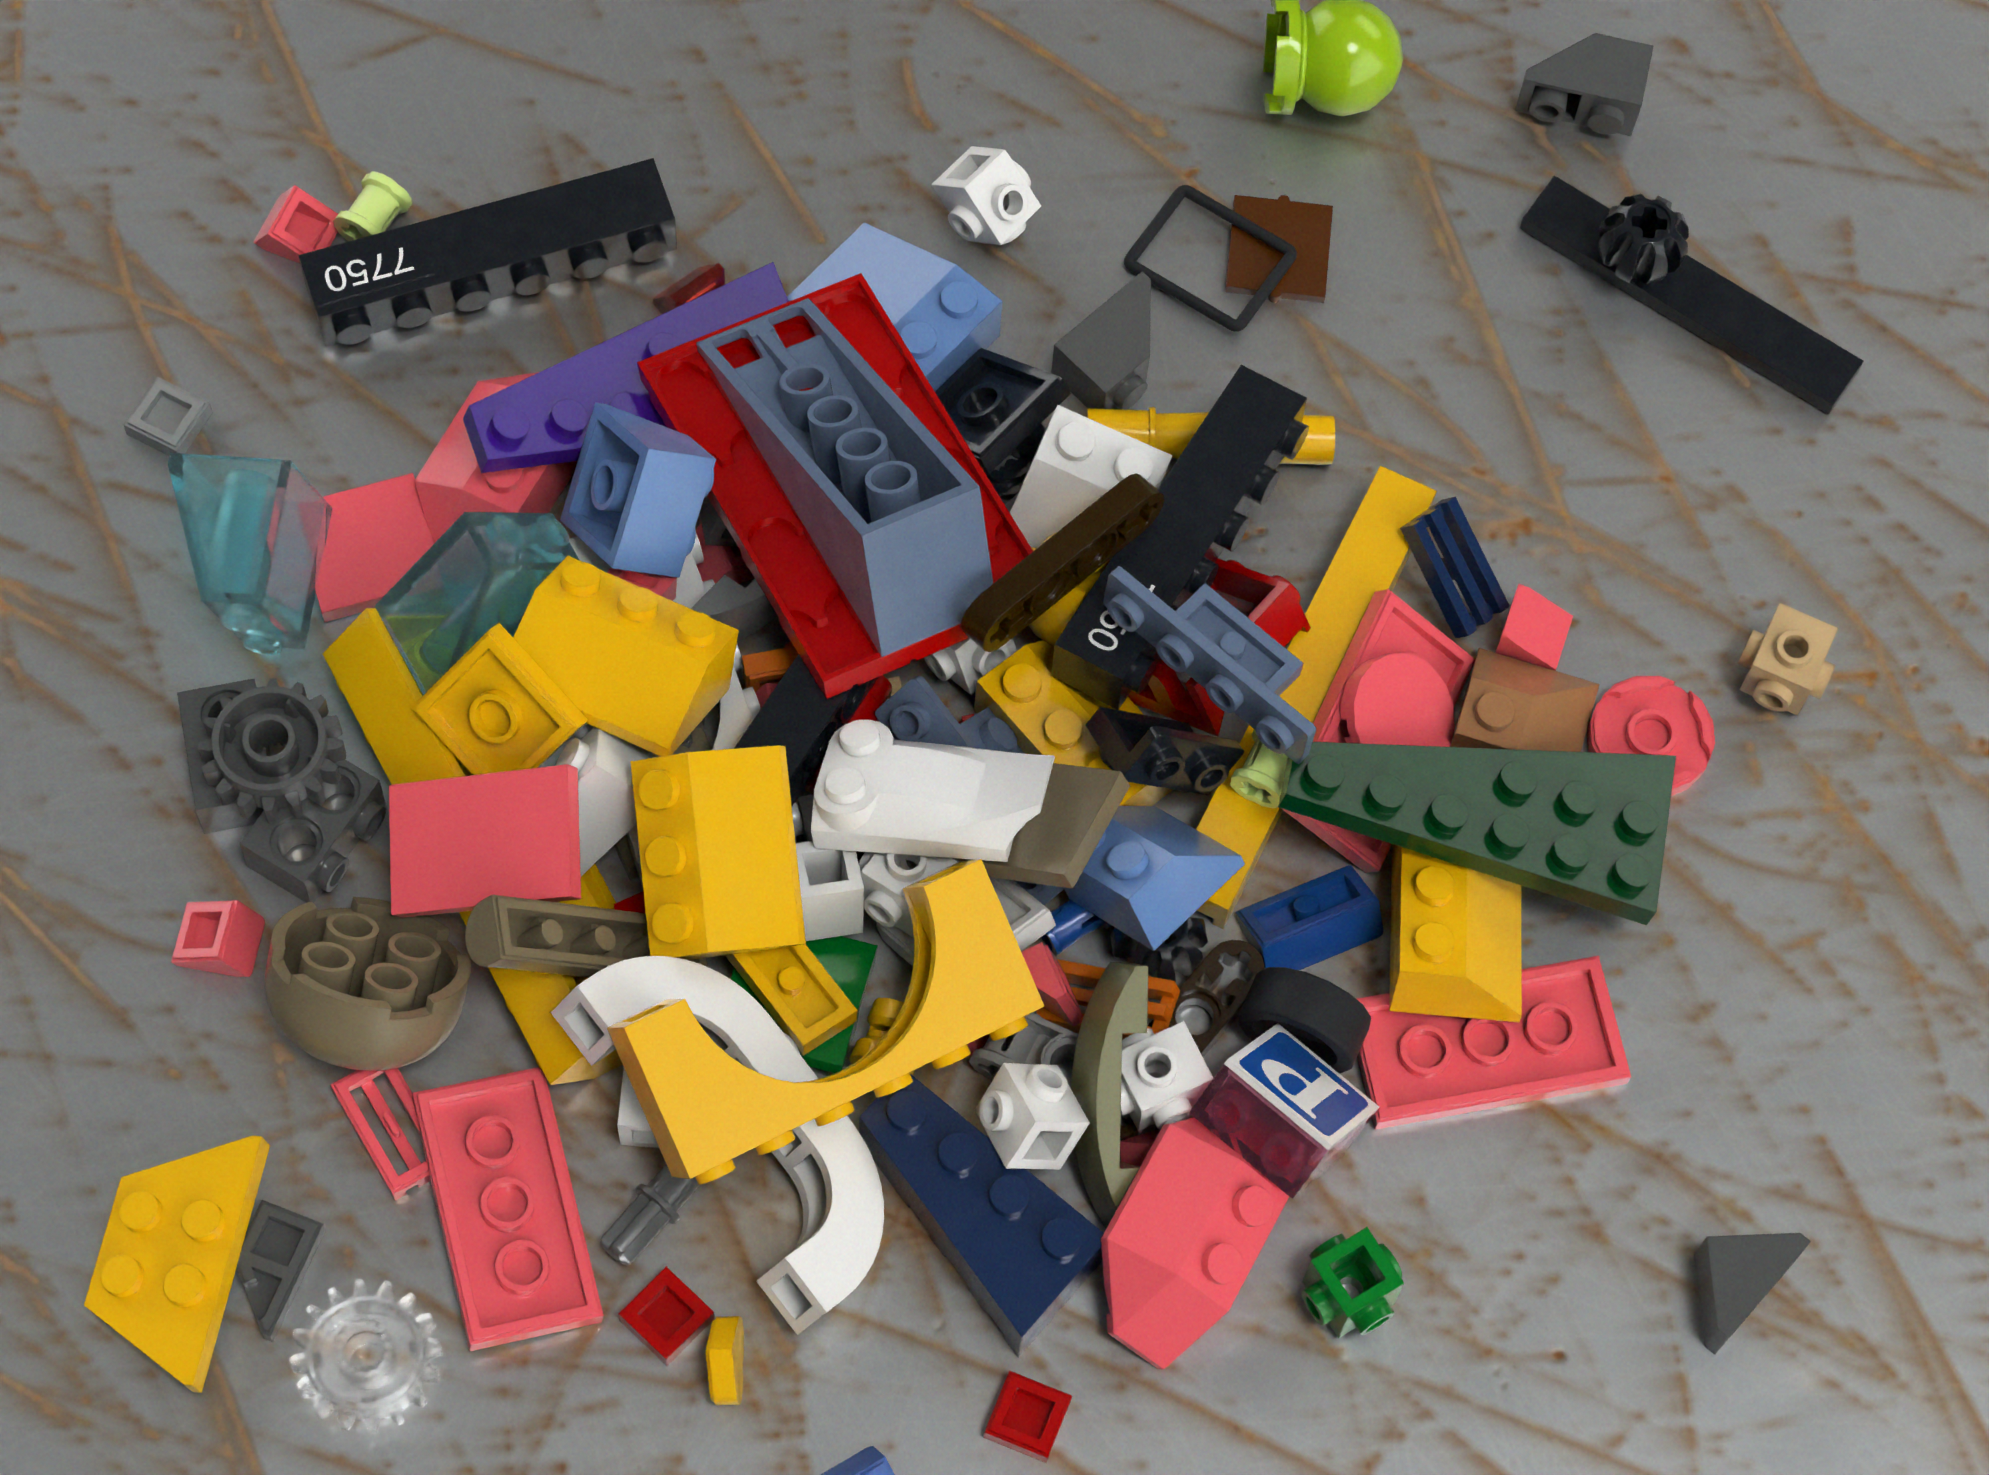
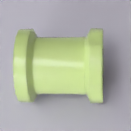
[333,171,412,242]
[1230,729,1288,808]

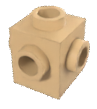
[1738,603,1838,716]

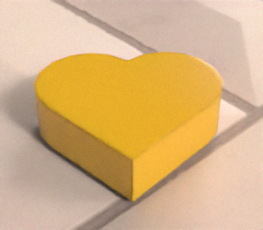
[705,1316,744,1405]

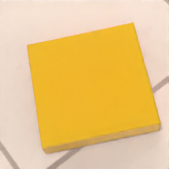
[411,623,588,775]

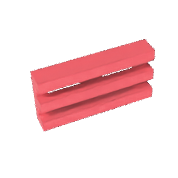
[330,1068,430,1201]

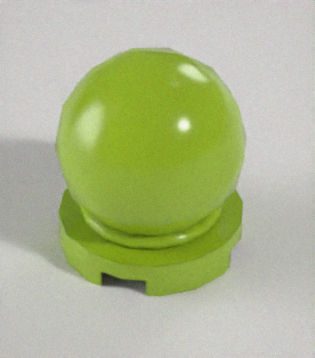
[1263,0,1403,117]

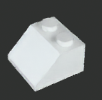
[1010,405,1173,549]

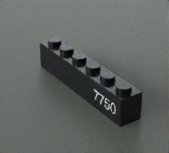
[299,158,677,347]
[1051,365,1309,710]

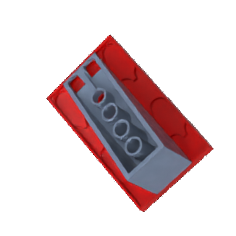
[637,273,1033,699]

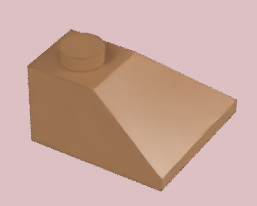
[1450,648,1600,752]

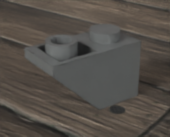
[1515,33,1654,136]

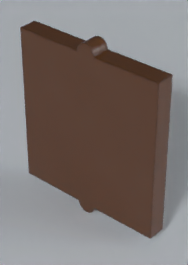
[1225,195,1333,303]

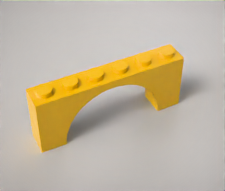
[607,859,1044,1185]

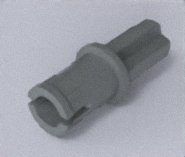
[600,1164,699,1266]

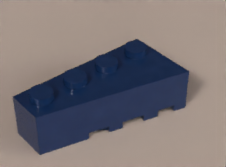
[859,1074,1104,1358]

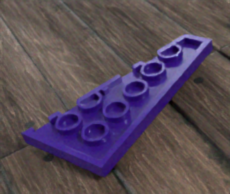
[463,262,789,473]

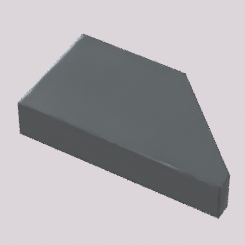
[236,1200,326,1342]

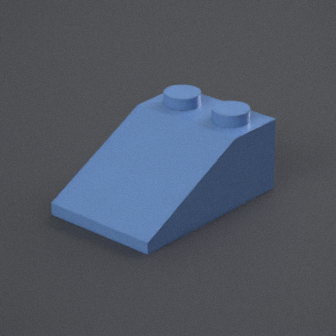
[787,222,1003,391]

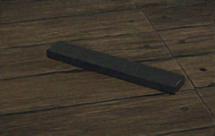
[1520,175,1864,414]

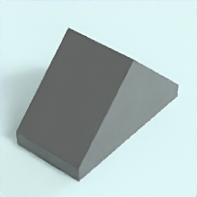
[1694,1233,1811,1355]

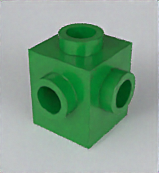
[1301,1227,1405,1338]

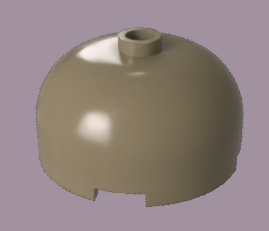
[264,897,471,1071]

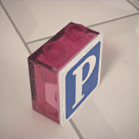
[1189,1023,1379,1199]

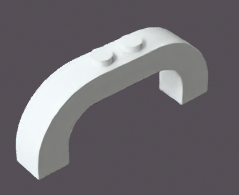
[551,956,884,1335]

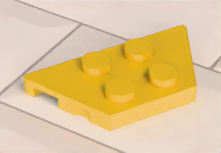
[84,1135,270,1393]

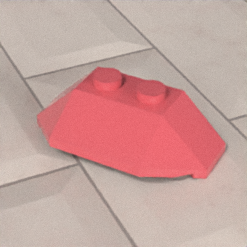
[414,372,577,598]
[1101,1106,1290,1369]

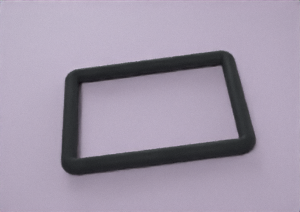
[1124,185,1297,332]

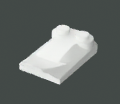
[811,720,1055,862]

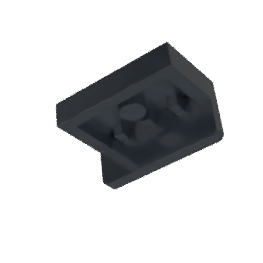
[1085,707,1244,795]

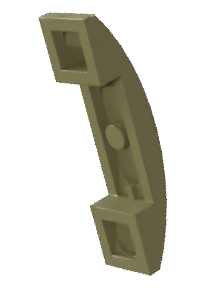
[1071,962,1148,1228]

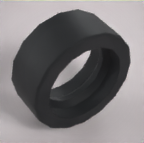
[1238,967,1371,1074]

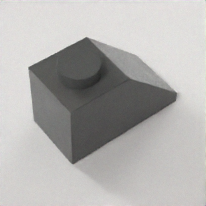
[1051,271,1151,409]

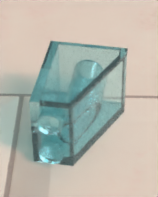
[168,453,332,655]
[375,512,579,695]

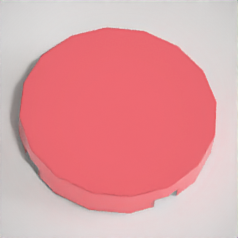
[1340,653,1455,747]
[1587,676,1715,796]

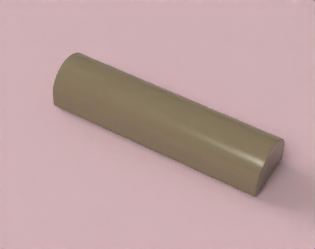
[465,895,708,978]

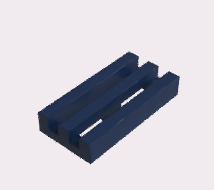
[1400,496,1510,638]

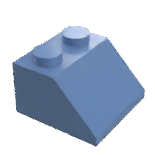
[560,402,716,578]
[1064,806,1245,951]

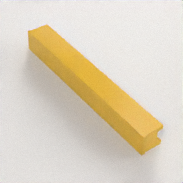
[1196,466,1437,929]

